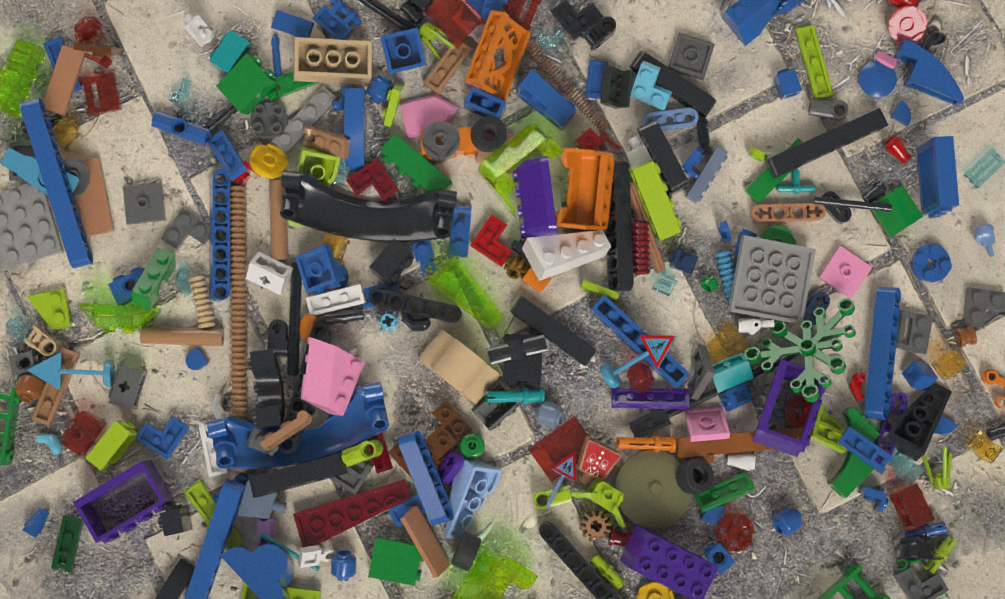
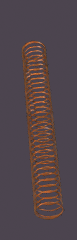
[524,42,610,132]

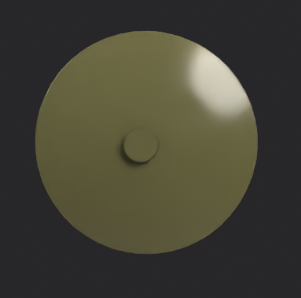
[614,450,692,528]

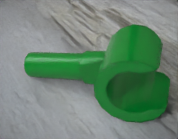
[896,558,923,570]

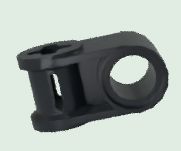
[580,16,616,51]
[267,319,288,356]

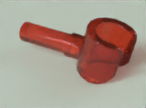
[84,53,113,68]
[598,132,621,151]

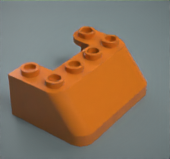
[556,148,614,230]

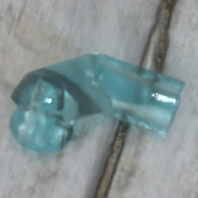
[537,29,565,48]
[330,162,350,188]
[175,267,191,297]

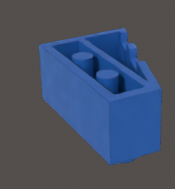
[517,69,576,131]

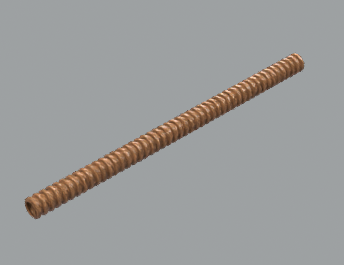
[230,185,248,472]

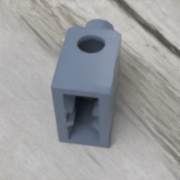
[238,479,287,519]

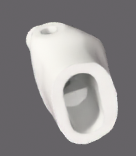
[738,318,774,335]

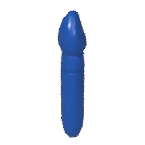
[271,34,281,77]

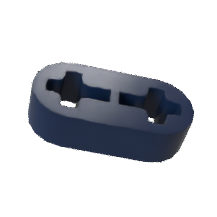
[803,292,830,326]

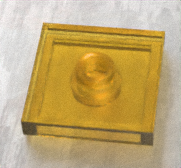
[706,323,752,364]

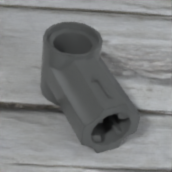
[808,98,848,121]

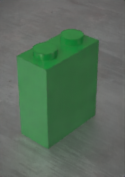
[216,53,278,115]
[368,537,424,586]

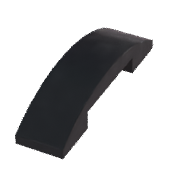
[155,558,195,599]

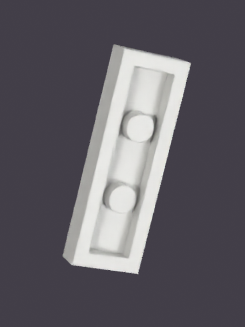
[306,284,367,316]

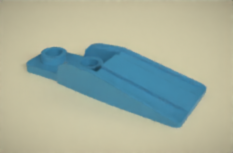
[1,148,80,195]

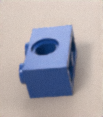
[464,86,507,120]
[108,267,145,306]

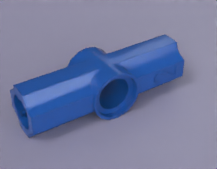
[151,111,211,146]

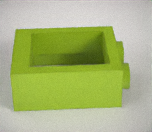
[85,420,139,471]

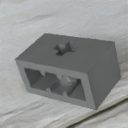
[108,365,148,409]

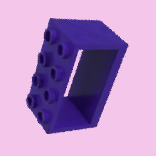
[752,359,826,457]
[73,460,174,544]
[620,525,719,599]

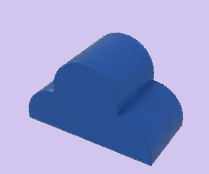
[221,544,294,599]

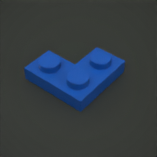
[135,416,190,460]

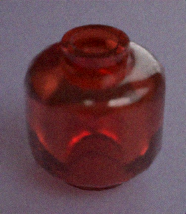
[74,16,103,44]
[626,362,655,392]

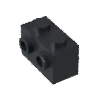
[369,238,414,286]
[158,504,193,536]

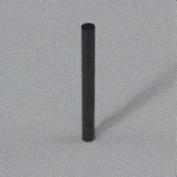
[814,197,892,212]

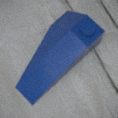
[722,0,783,46]

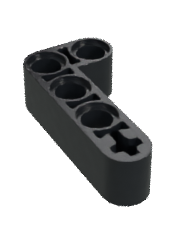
[637,119,689,197]

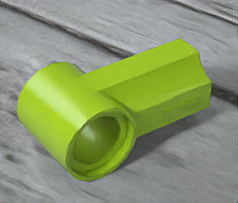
[341,440,383,467]
[532,485,572,509]

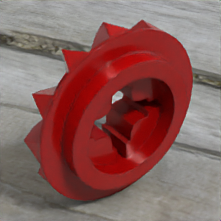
[783,396,811,427]

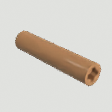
[269,180,288,262]
[140,326,225,346]

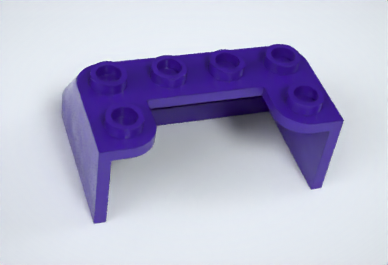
[513,156,557,241]

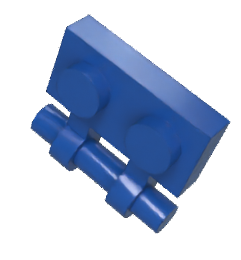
[312,0,362,40]

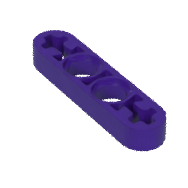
[874,392,908,463]

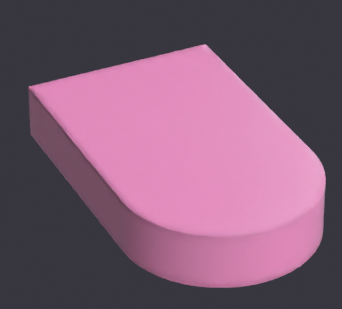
[875,52,897,69]

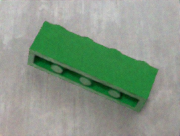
[380,133,453,192]

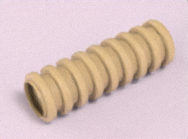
[189,275,216,329]

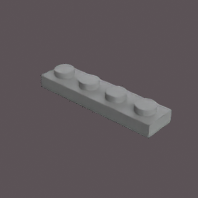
[272,86,338,155]

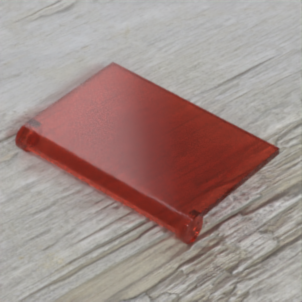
[425,0,484,48]
[529,416,589,482]

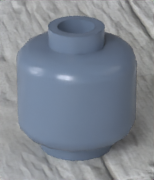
[534,401,564,429]

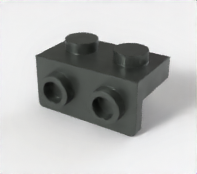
[600,66,634,109]
[471,384,519,431]

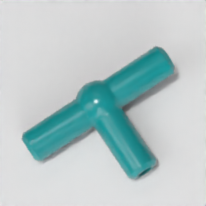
[777,170,816,194]

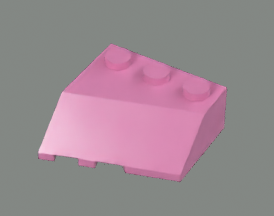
[301,337,365,416]

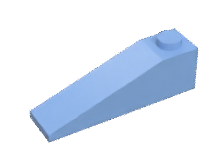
[445,457,502,539]

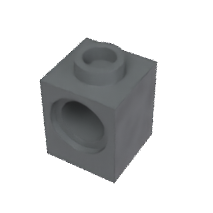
[9,351,42,376]

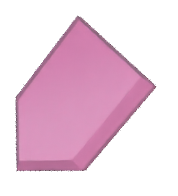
[399,94,459,139]

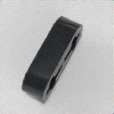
[821,191,852,224]

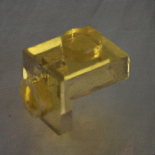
[966,430,1003,463]

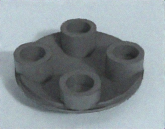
[251,102,288,138]

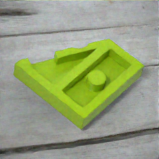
[382,81,405,127]
[28,289,73,330]
[810,404,846,454]

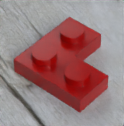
[470,214,512,268]

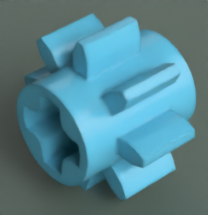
[377,310,401,334]

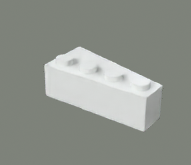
[522,230,611,281]

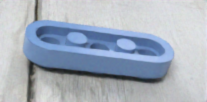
[641,108,698,131]

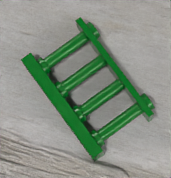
[0,387,22,465]
[817,564,891,599]

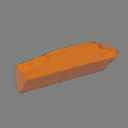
[300,314,317,340]

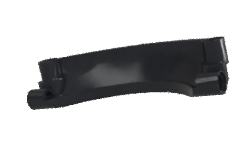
[280,170,457,242]

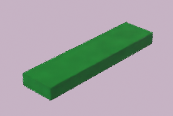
[744,138,803,205]

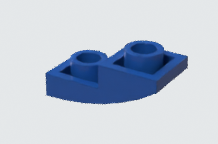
[271,10,314,38]

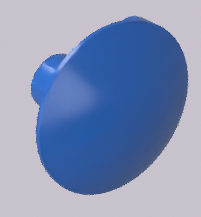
[858,61,897,99]

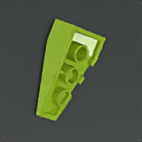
[287,147,340,228]

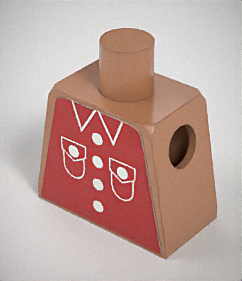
[577,435,622,486]

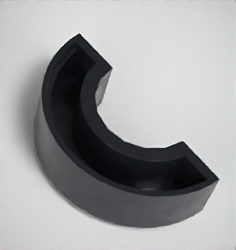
[248,349,285,429]

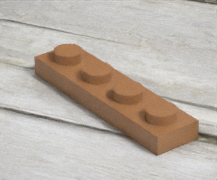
[31,347,80,426]

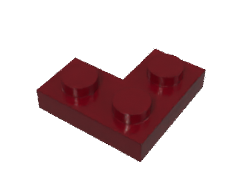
[346,159,399,201]

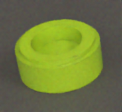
[748,147,768,162]

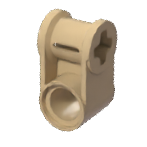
[23,325,63,357]

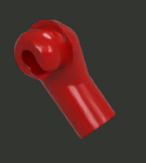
[849,372,866,402]

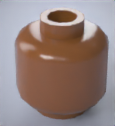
[15,372,45,403]

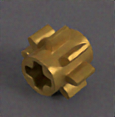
[503,256,529,280]

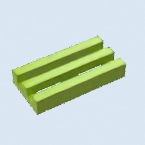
[580,279,619,302]

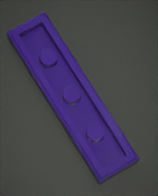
[611,388,689,409]

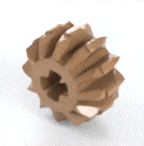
[579,509,612,542]

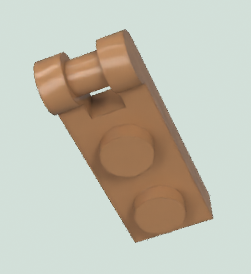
[302,125,350,159]
[260,411,312,451]

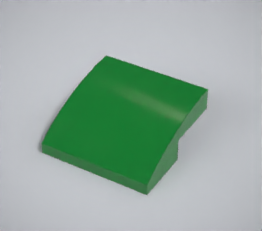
[871,185,924,238]

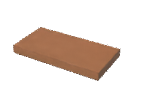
[74,157,114,237]

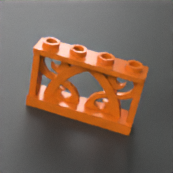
[465,11,531,101]

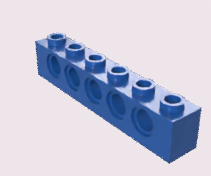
[590,295,690,389]

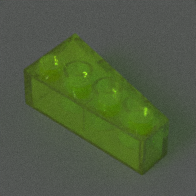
[0,38,46,120]
[426,257,506,329]

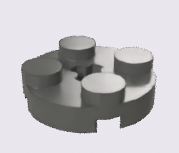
[422,121,460,161]

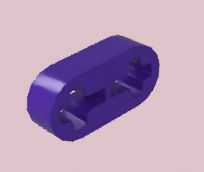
[437,452,464,484]

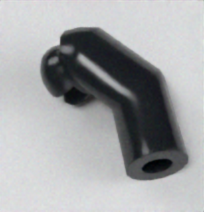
[921,32,946,52]
[401,314,431,332]

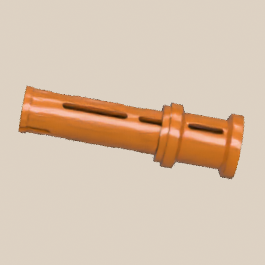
[616,435,676,453]

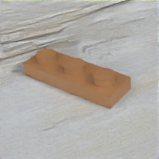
[423,38,472,95]

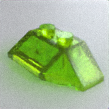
[79,303,161,334]

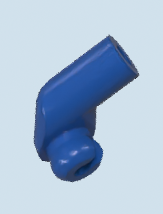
[332,86,350,111]

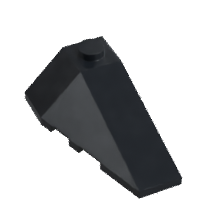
[888,382,952,461]

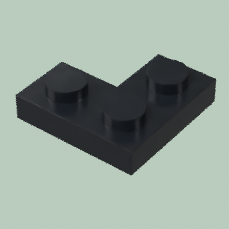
[551,0,604,41]

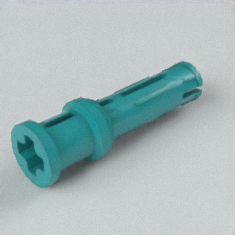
[485,387,545,405]

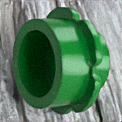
[700,275,718,293]

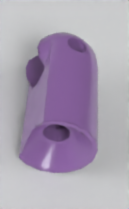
[257,517,276,547]

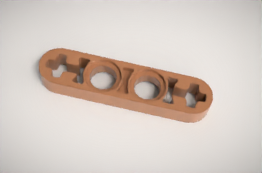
[750,203,826,223]

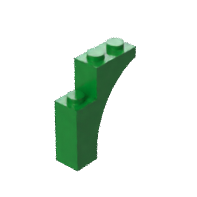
[827,407,880,498]

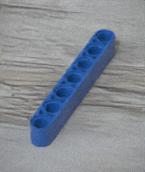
[209,169,230,302]
[865,287,901,420]
[185,479,246,599]

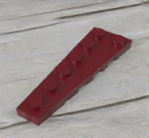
[293,479,411,547]

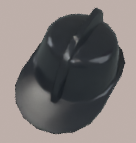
[896,536,944,560]

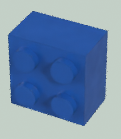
[380,27,428,74]

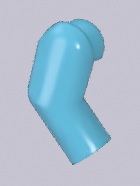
[36,433,62,455]

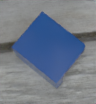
[902,361,938,390]

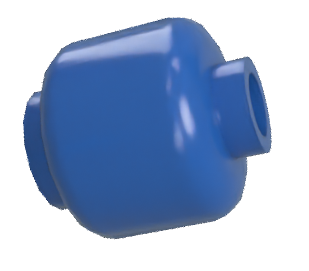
[366,75,394,105]
[773,507,802,536]
[331,550,357,581]

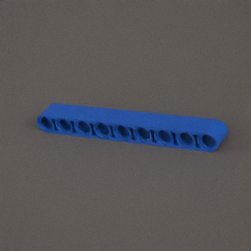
[20,98,93,269]

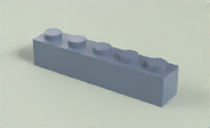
[685,146,728,204]

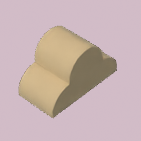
[418,329,501,405]

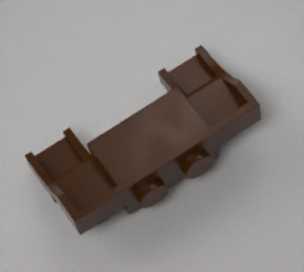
[388,400,472,480]

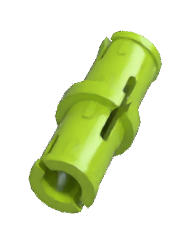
[923,536,957,574]
[590,553,626,590]

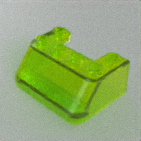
[451,551,538,599]

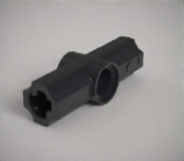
[487,335,548,365]

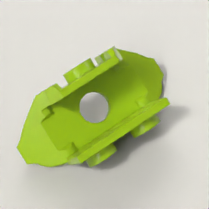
[571,477,626,528]

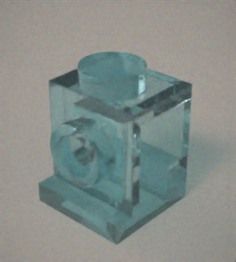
[888,452,923,485]

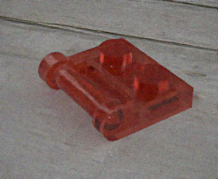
[502,0,542,31]
[80,72,122,116]

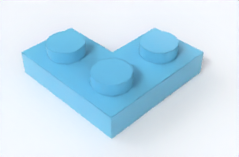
[631,61,672,111]

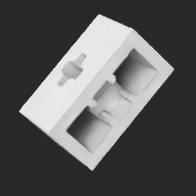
[246,252,293,295]

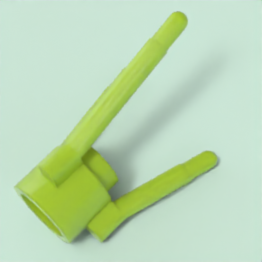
[420,22,463,61]
[922,446,952,489]

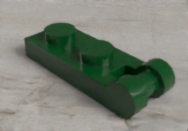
[51,515,84,573]

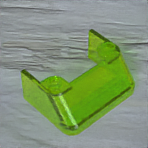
[478,124,565,214]

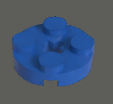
[911,244,952,283]

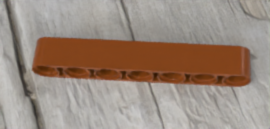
[675,427,810,458]

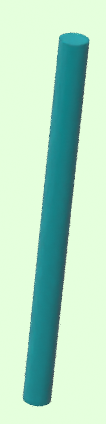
[260,532,320,571]

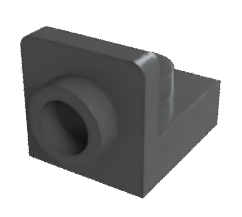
[246,428,278,456]

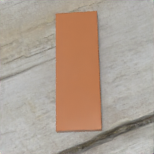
[43,45,86,116]
[400,506,450,578]

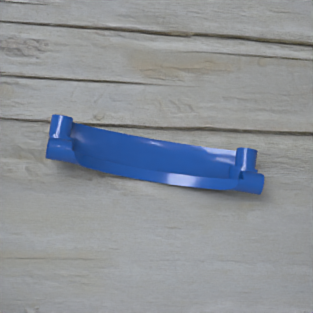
[207,381,389,469]

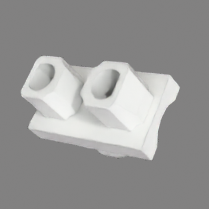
[182,14,215,47]

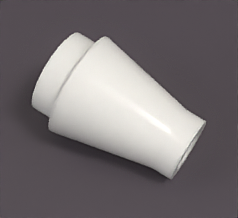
[727,452,756,471]

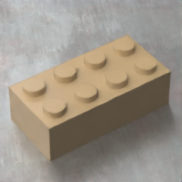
[293,37,372,85]

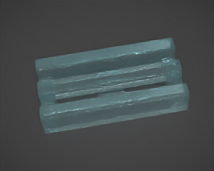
[963,148,1005,189]

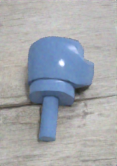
[973,224,996,257]

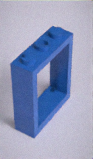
[916,136,959,219]

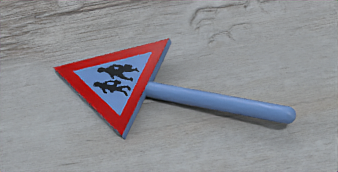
[546,451,576,507]

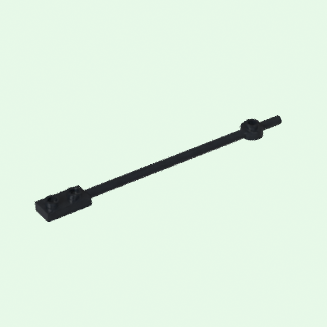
[628,335,840,438]

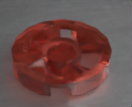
[715,512,754,552]

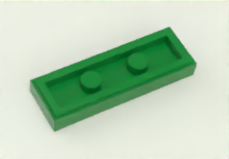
[694,471,755,513]

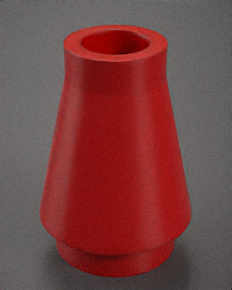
[884,135,911,164]

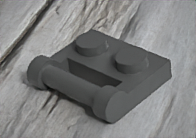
[896,310,933,355]
[330,452,374,495]

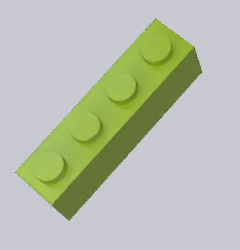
[628,160,681,241]

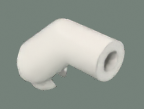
[211,393,229,420]

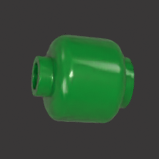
[460,433,485,459]

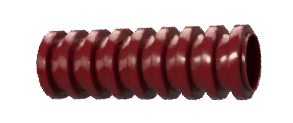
[632,221,650,275]

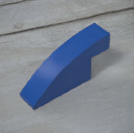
[895,39,964,106]
[344,88,367,172]

